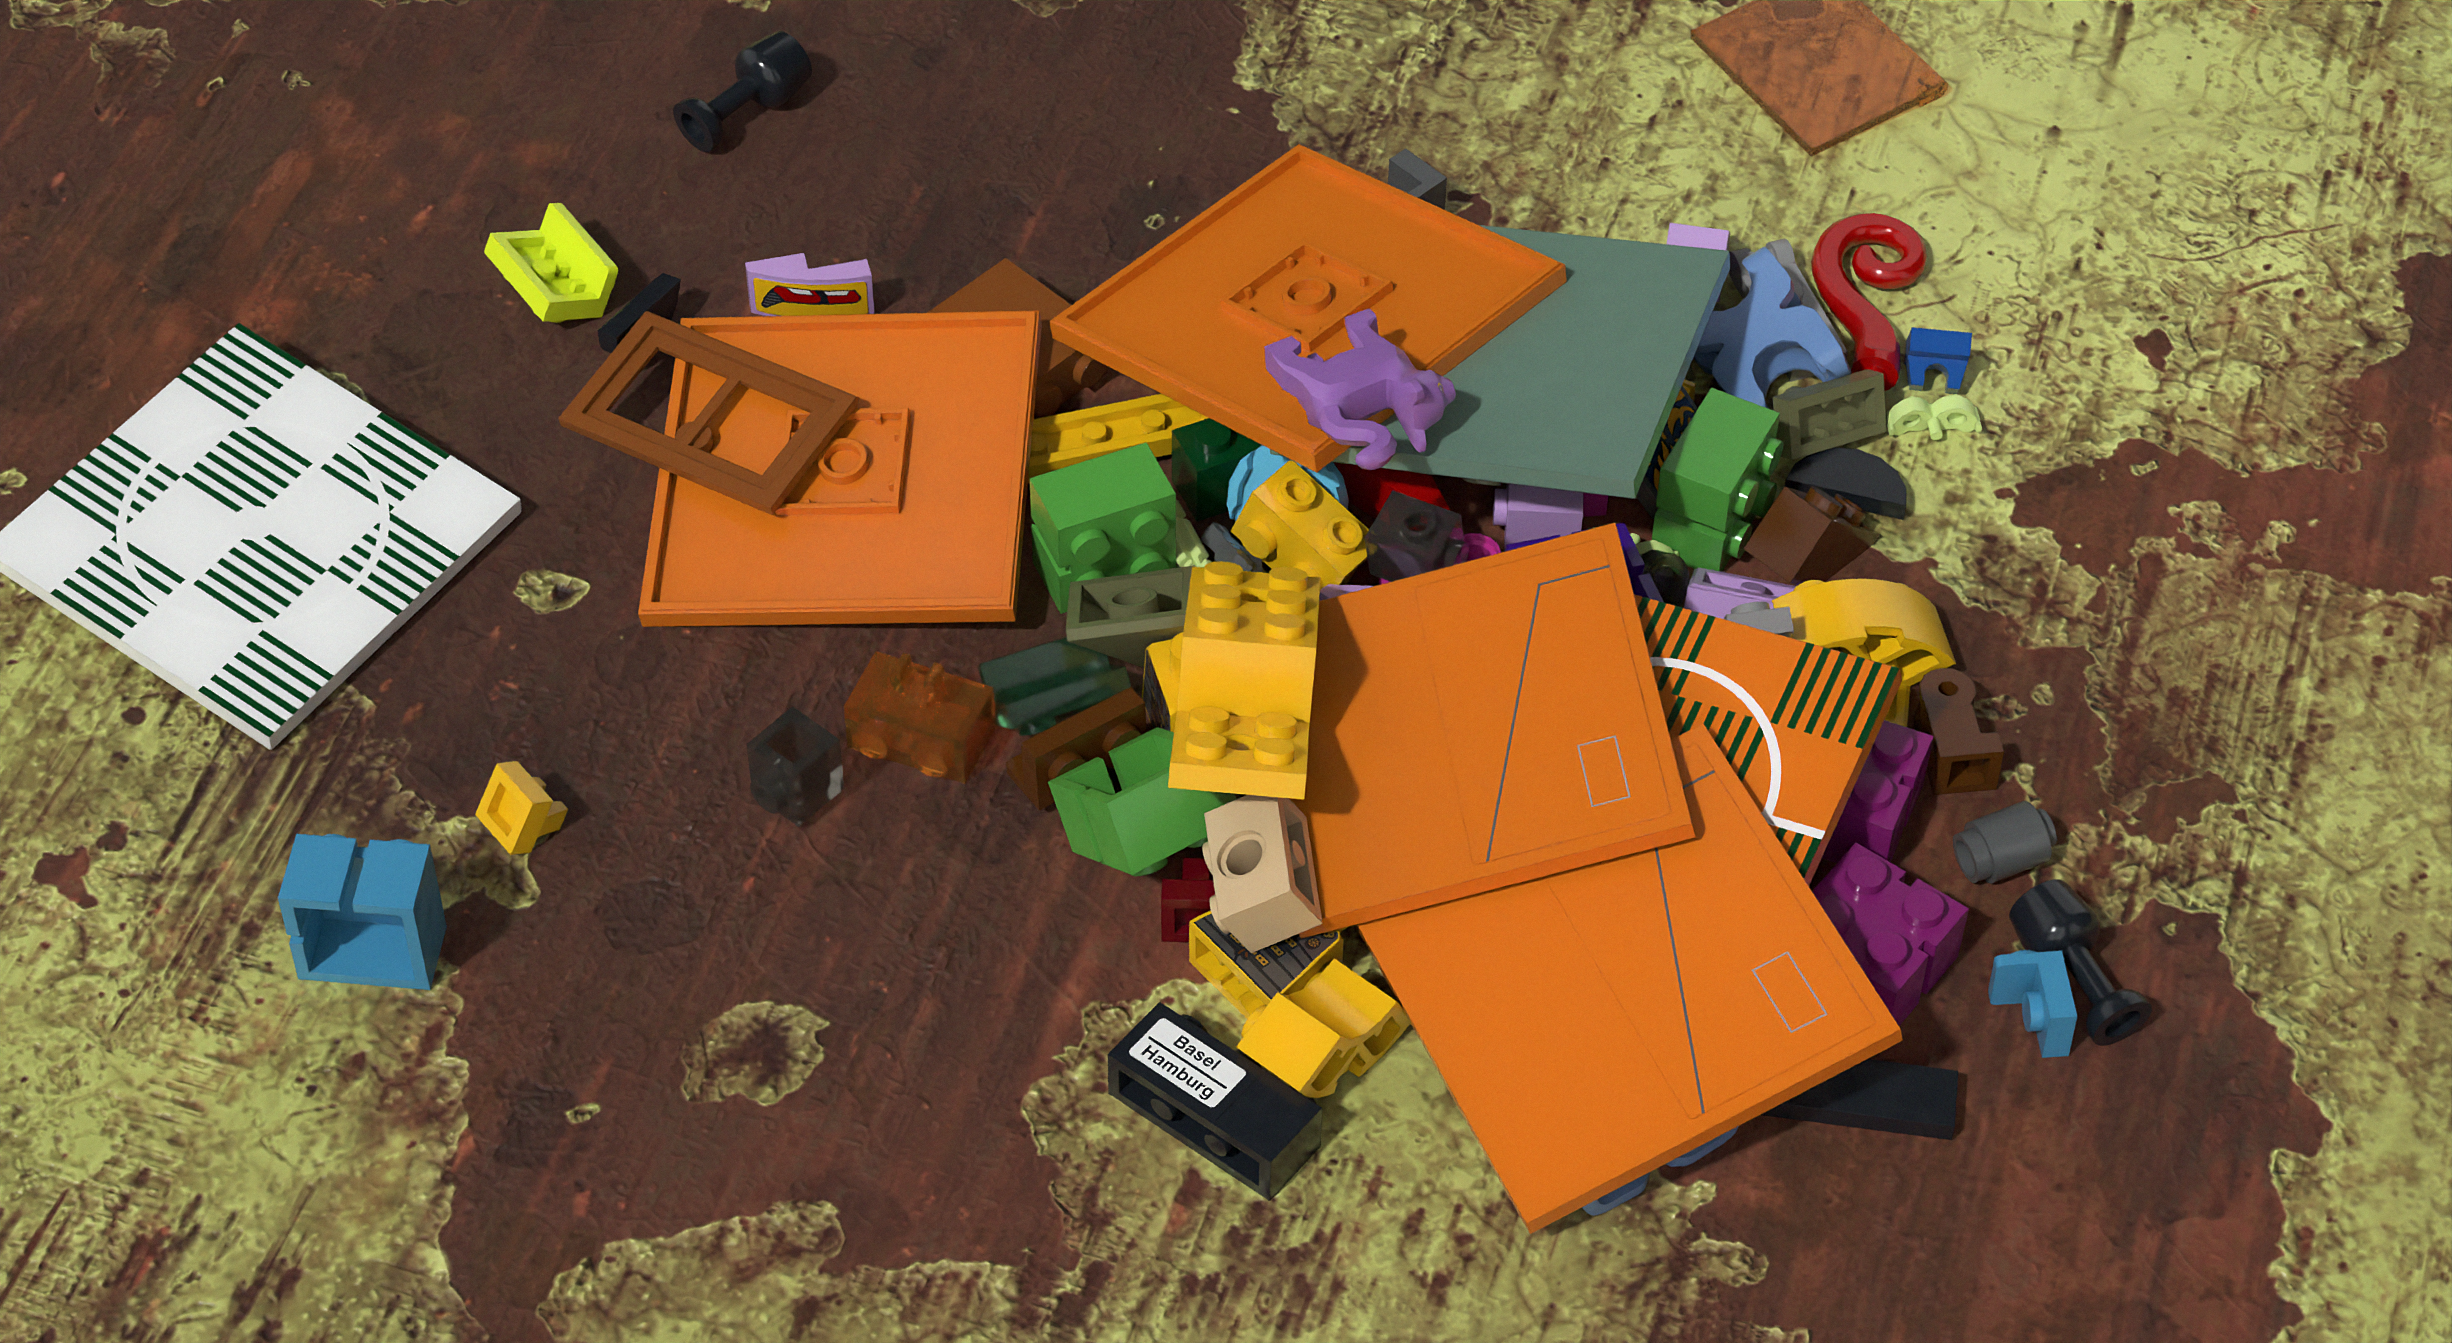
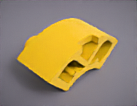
[1772,579,1956,686]
[1236,958,1411,1098]

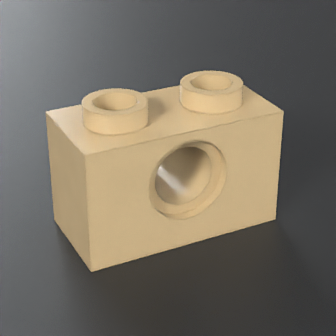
[1202,795,1323,953]

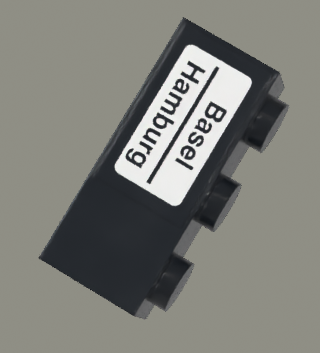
[1108,1002,1322,1201]

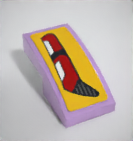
[745,253,874,316]

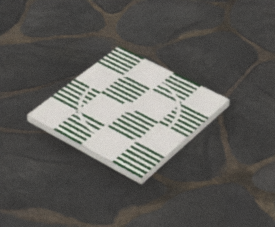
[0,323,521,750]

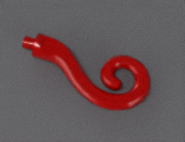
[1811,213,1927,391]

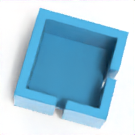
[278,834,447,990]

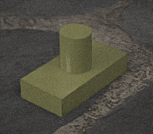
[1773,369,1887,460]

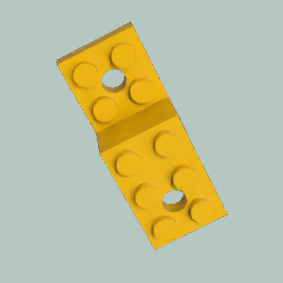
[1168,561,1321,800]

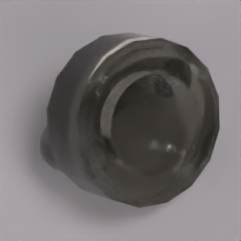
[1641,550,1690,607]

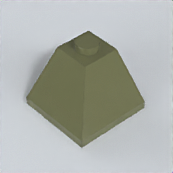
[1066,565,1195,667]

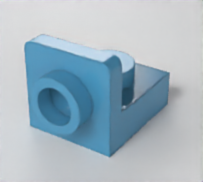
[1988,950,2077,1058]

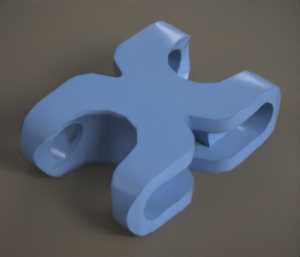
[1693,247,1851,409]

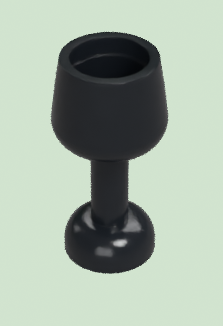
[673,31,812,152]
[2009,879,2152,1046]

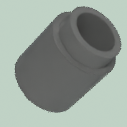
[1953,801,2057,884]

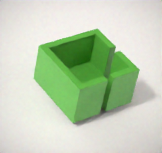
[1652,387,1784,572]
[1030,442,1176,614]
[1048,727,1237,876]

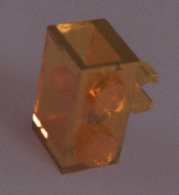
[844,651,996,784]

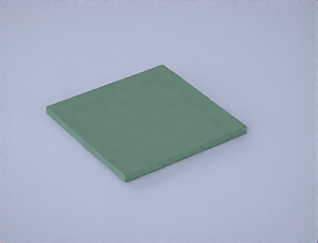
[1270,225,1730,499]

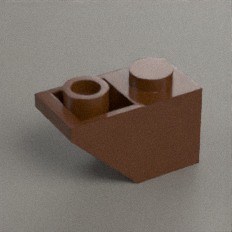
[1744,486,1880,585]

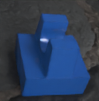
[1904,327,1972,394]

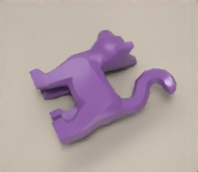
[1264,308,1456,470]

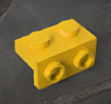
[1231,461,1381,590]

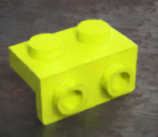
[484,203,618,323]

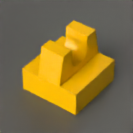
[475,761,568,855]

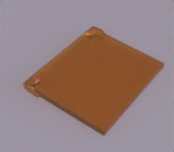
[1690,0,1948,157]

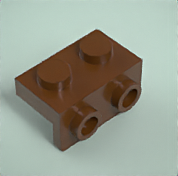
[1006,687,1147,811]

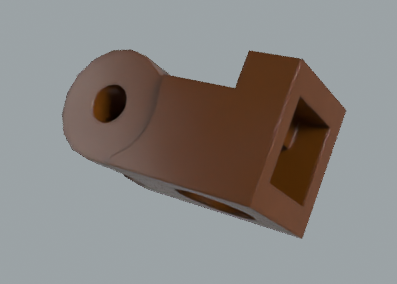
[1914,668,2004,795]

